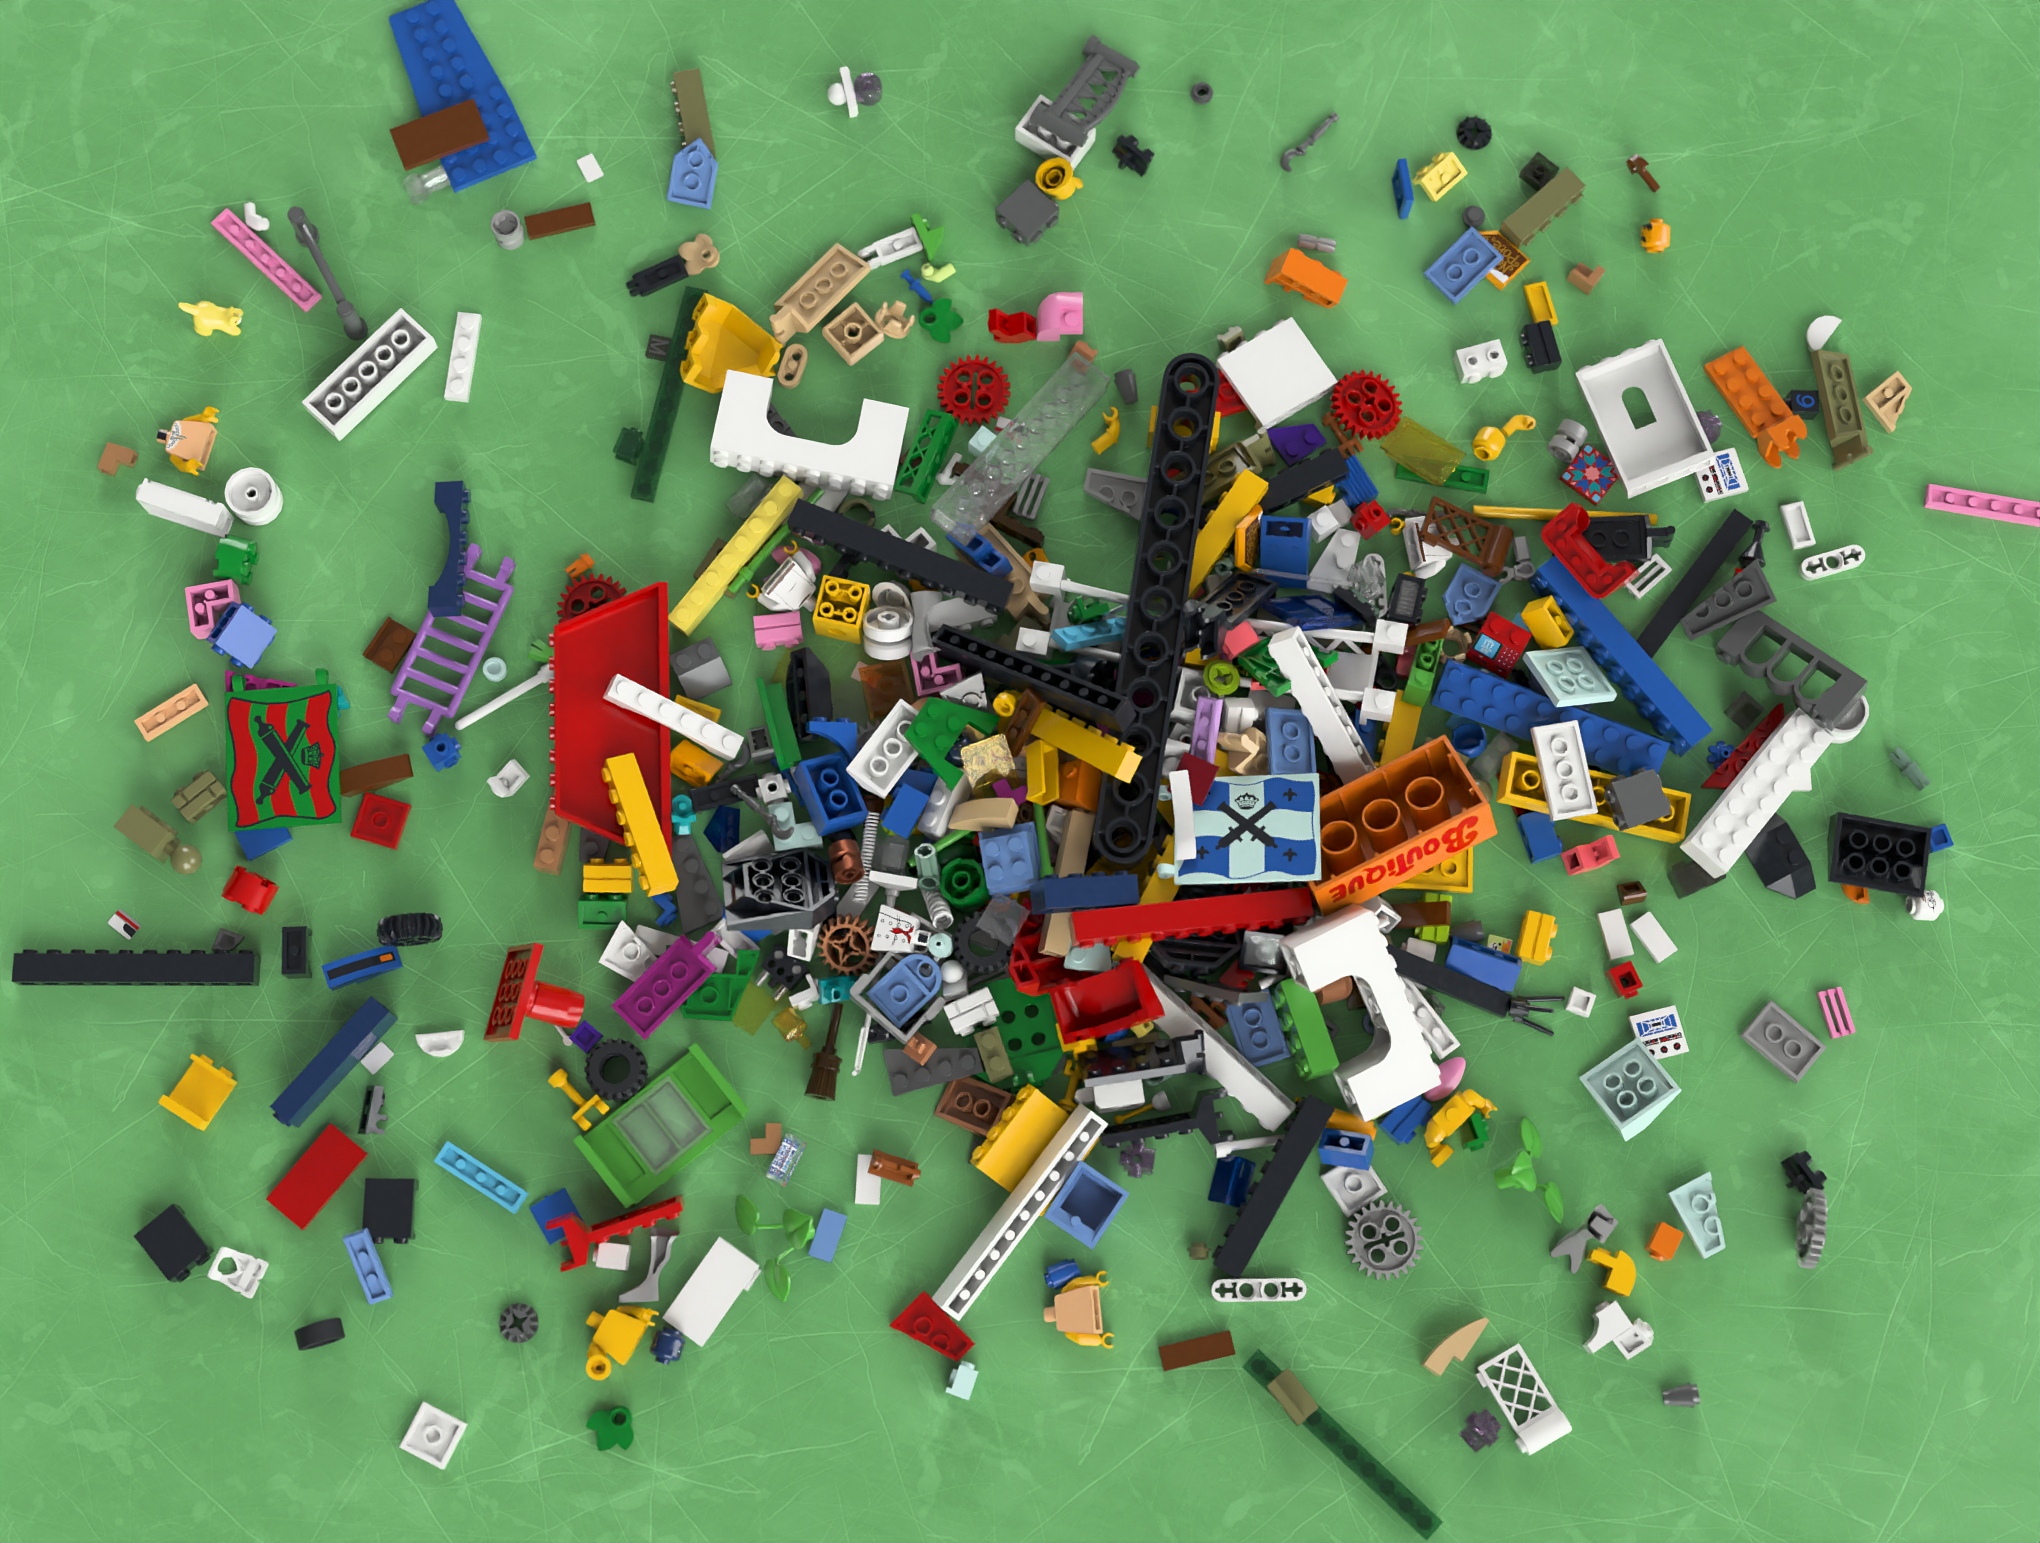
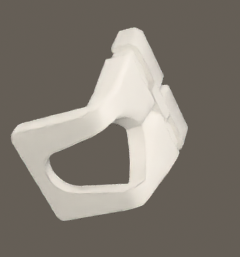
[208,1247,269,1299]

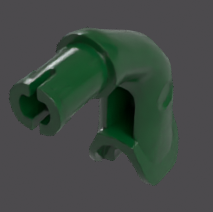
[908,843,983,875]

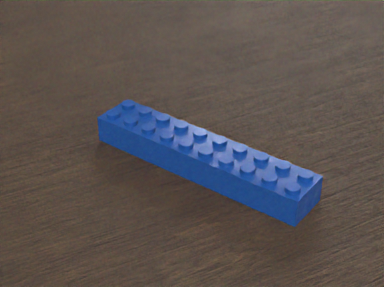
[1529,555,1713,757]
[1430,658,1670,778]

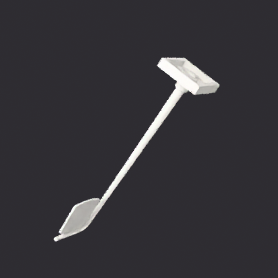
[852,870,919,1076]

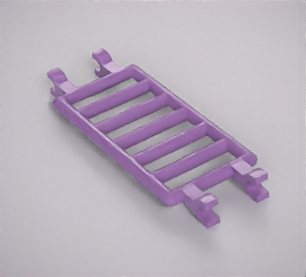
[387,543,516,738]

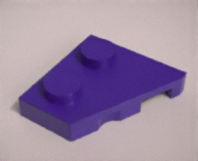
[1267,423,1327,468]

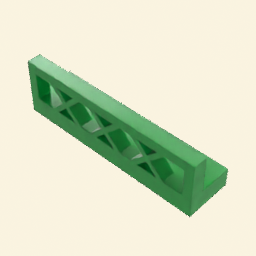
[893,409,959,504]
[755,677,802,771]

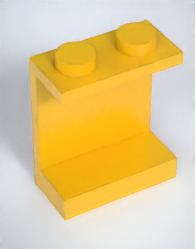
[158,1054,238,1131]

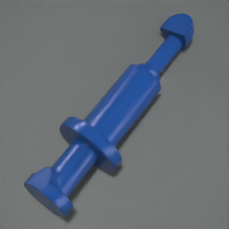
[900,269,934,305]
[770,757,805,807]

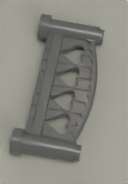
[1029,35,1140,148]
[287,206,368,341]

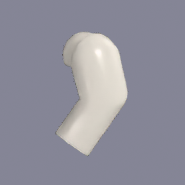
[244,203,269,231]

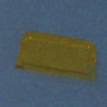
[1380,416,1466,486]
[959,733,1027,805]

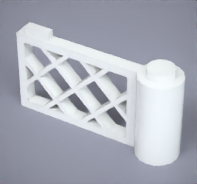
[1475,1344,1572,1455]

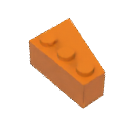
[1263,248,1348,309]
[1045,759,1102,812]

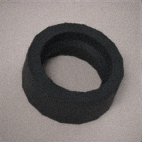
[294,1318,345,1351]

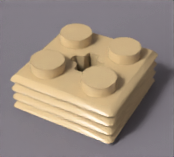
[822,303,884,366]

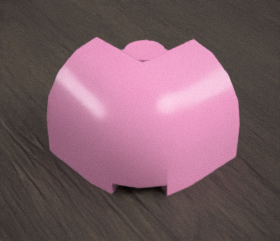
[1037,292,1083,341]

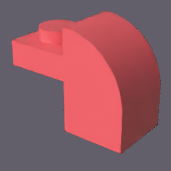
[1222,621,1261,661]
[1561,835,1620,876]

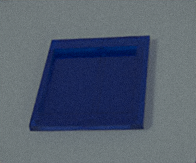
[1260,594,1363,632]

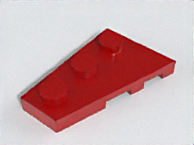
[889,1290,976,1362]

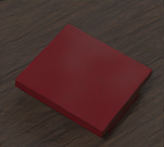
[1167,752,1220,806]

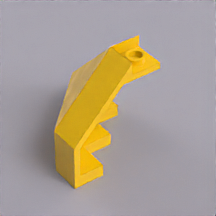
[680,293,783,394]

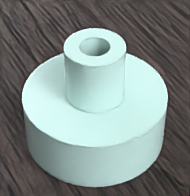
[928,933,954,958]

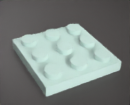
[1522,646,1617,707]

